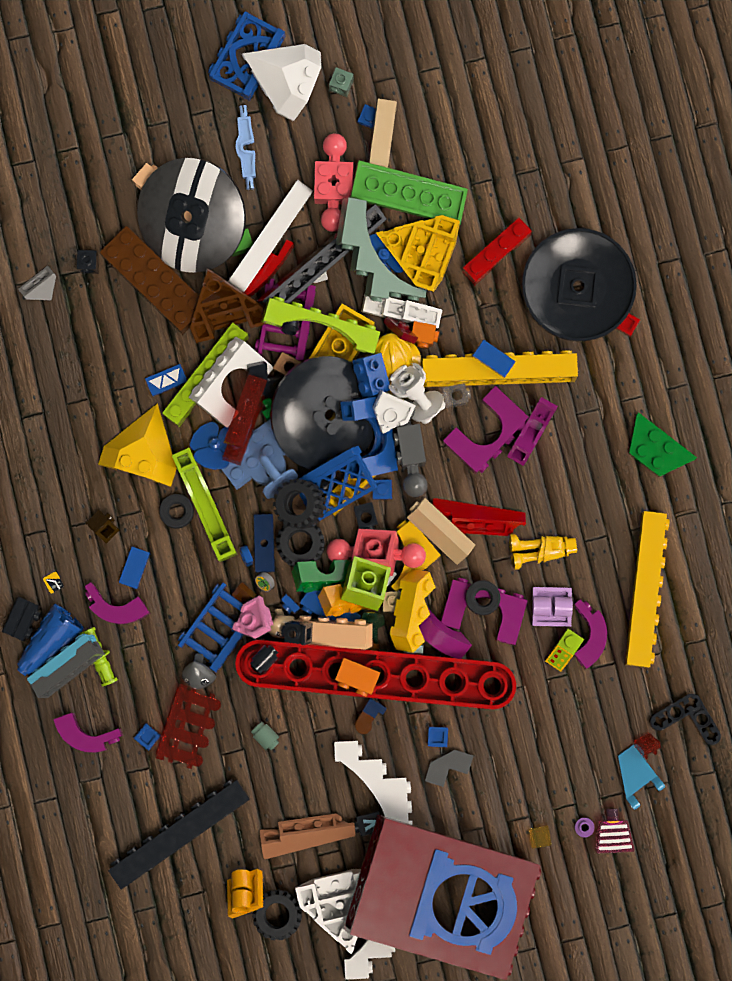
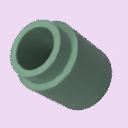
[251,722,279,750]

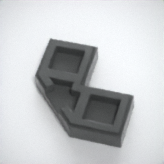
[425,750,473,787]

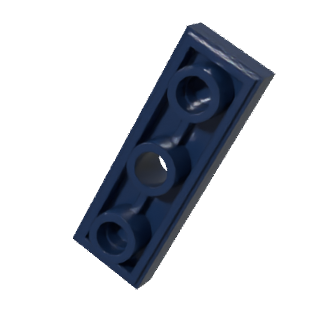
[254,514,275,573]

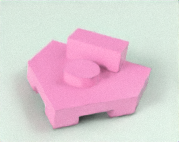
[232,596,273,639]

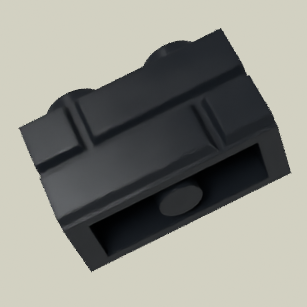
[2,597,42,642]

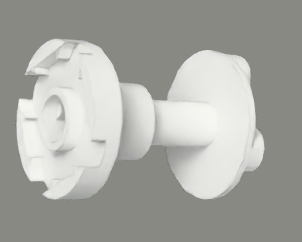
[389,363,446,424]

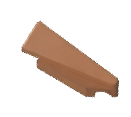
[260,813,356,859]

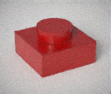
[616,313,640,337]

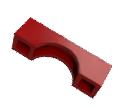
[462,218,532,286]

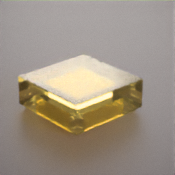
[529,826,551,849]

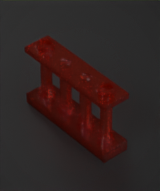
[222,375,267,466]

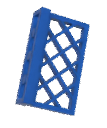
[299,446,378,521]

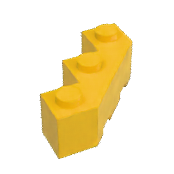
[390,569,436,653]

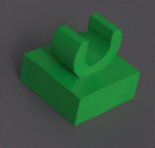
[262,398,272,421]

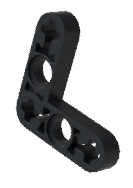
[649,694,721,745]

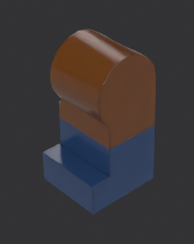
[355,698,387,734]

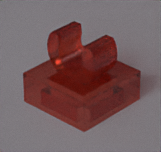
[633,733,661,759]

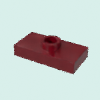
[384,317,418,344]

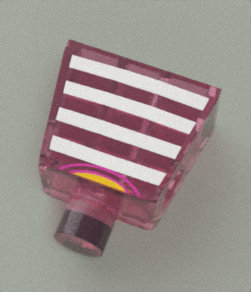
[595,808,634,854]

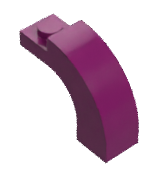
[507,397,558,466]
[85,582,151,624]
[573,599,607,669]
[53,713,123,752]

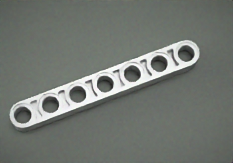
[228,180,313,293]

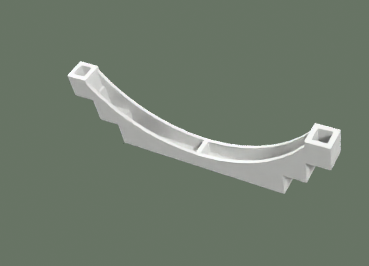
[334,741,412,980]

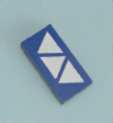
[145,364,187,397]

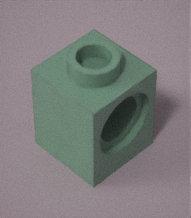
[329,68,354,97]

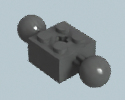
[393,398,428,497]

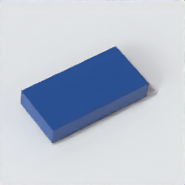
[472,340,516,378]
[119,547,150,589]

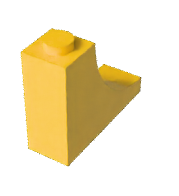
[391,520,441,592]

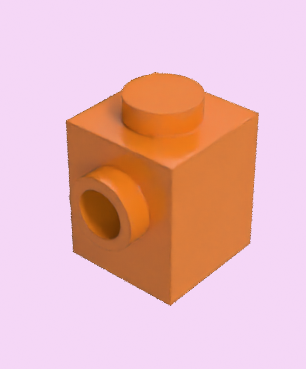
[412,321,439,349]

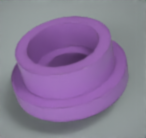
[575,818,594,837]

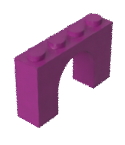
[442,386,529,474]
[441,577,528,646]

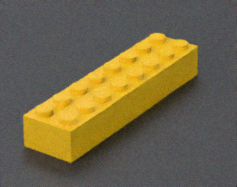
[422,351,578,387]

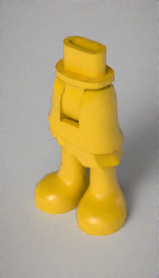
[509,534,577,570]

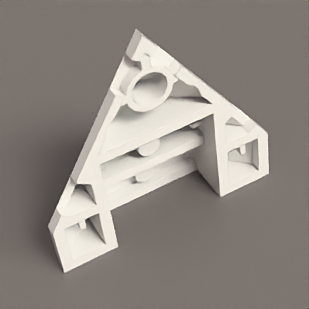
[241,44,321,121]
[295,869,361,954]

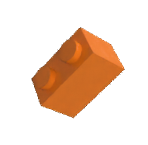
[335,658,380,697]

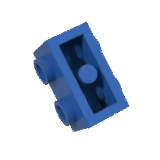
[352,353,390,398]

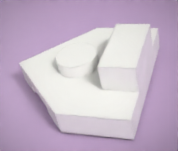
[373,390,416,434]

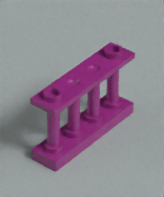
[255,279,316,362]

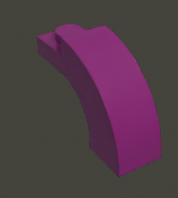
[419,607,472,659]

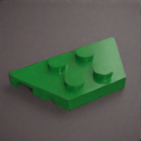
[629,412,697,477]

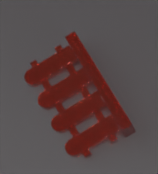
[155,683,221,769]

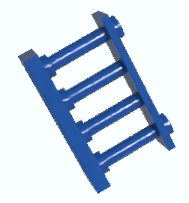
[178,583,244,673]

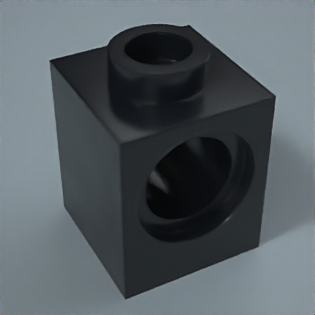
[77,250,99,274]
[354,502,378,530]

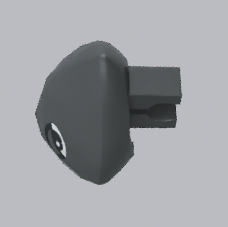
[182,654,217,689]

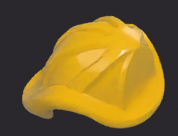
[365,333,422,395]

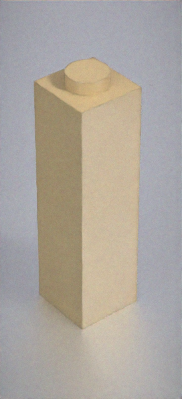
[368,99,397,168]
[407,498,475,565]

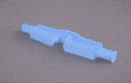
[236,105,256,190]

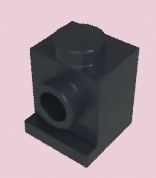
[281,621,313,645]

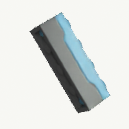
[27,634,105,698]

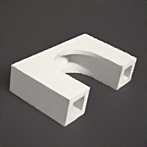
[189,337,273,428]

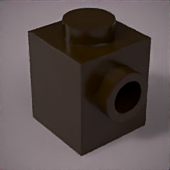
[86,510,119,544]

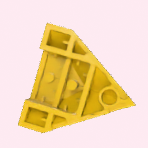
[376,215,460,292]
[98,403,177,487]

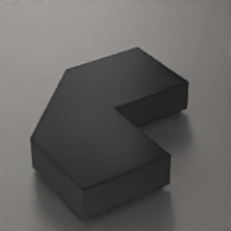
[247,361,284,398]

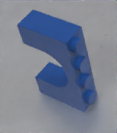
[340,395,398,478]

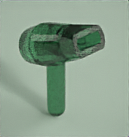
[362,611,385,644]

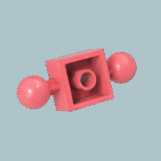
[314,133,353,232]
[326,529,426,576]

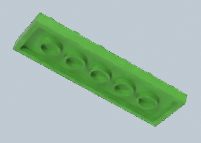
[350,160,468,226]

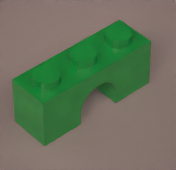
[292,560,351,593]

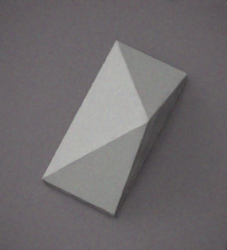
[18,266,56,300]

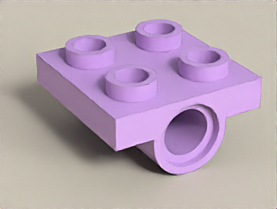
[532,587,573,627]

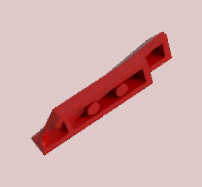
[432,498,526,536]

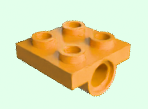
[227,869,263,918]

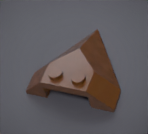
[190,269,266,343]

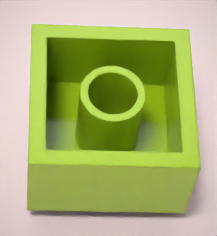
[341,556,391,611]

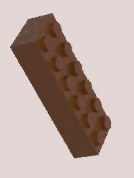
[99,226,199,335]

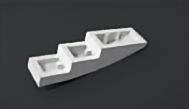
[361,294,442,328]

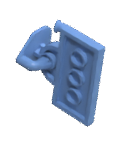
[222,419,298,499]

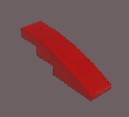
[244,240,294,297]

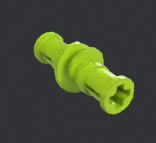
[79,627,118,687]

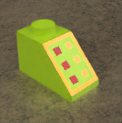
[545,629,584,672]

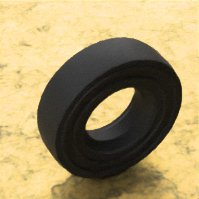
[159,494,194,529]
[465,580,501,615]

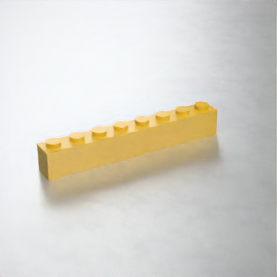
[625,511,670,668]

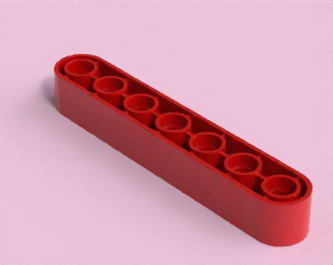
[235,640,516,710]

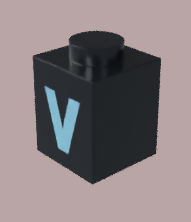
[354,811,380,836]

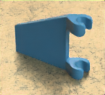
[618,745,665,810]

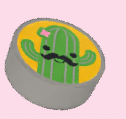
[255,572,275,592]

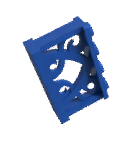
[208,11,286,101]

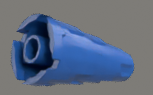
[17,604,84,676]

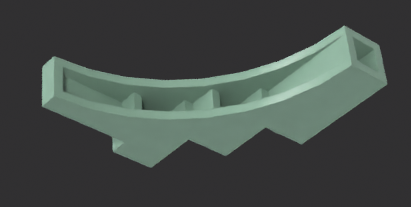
[336,197,427,302]

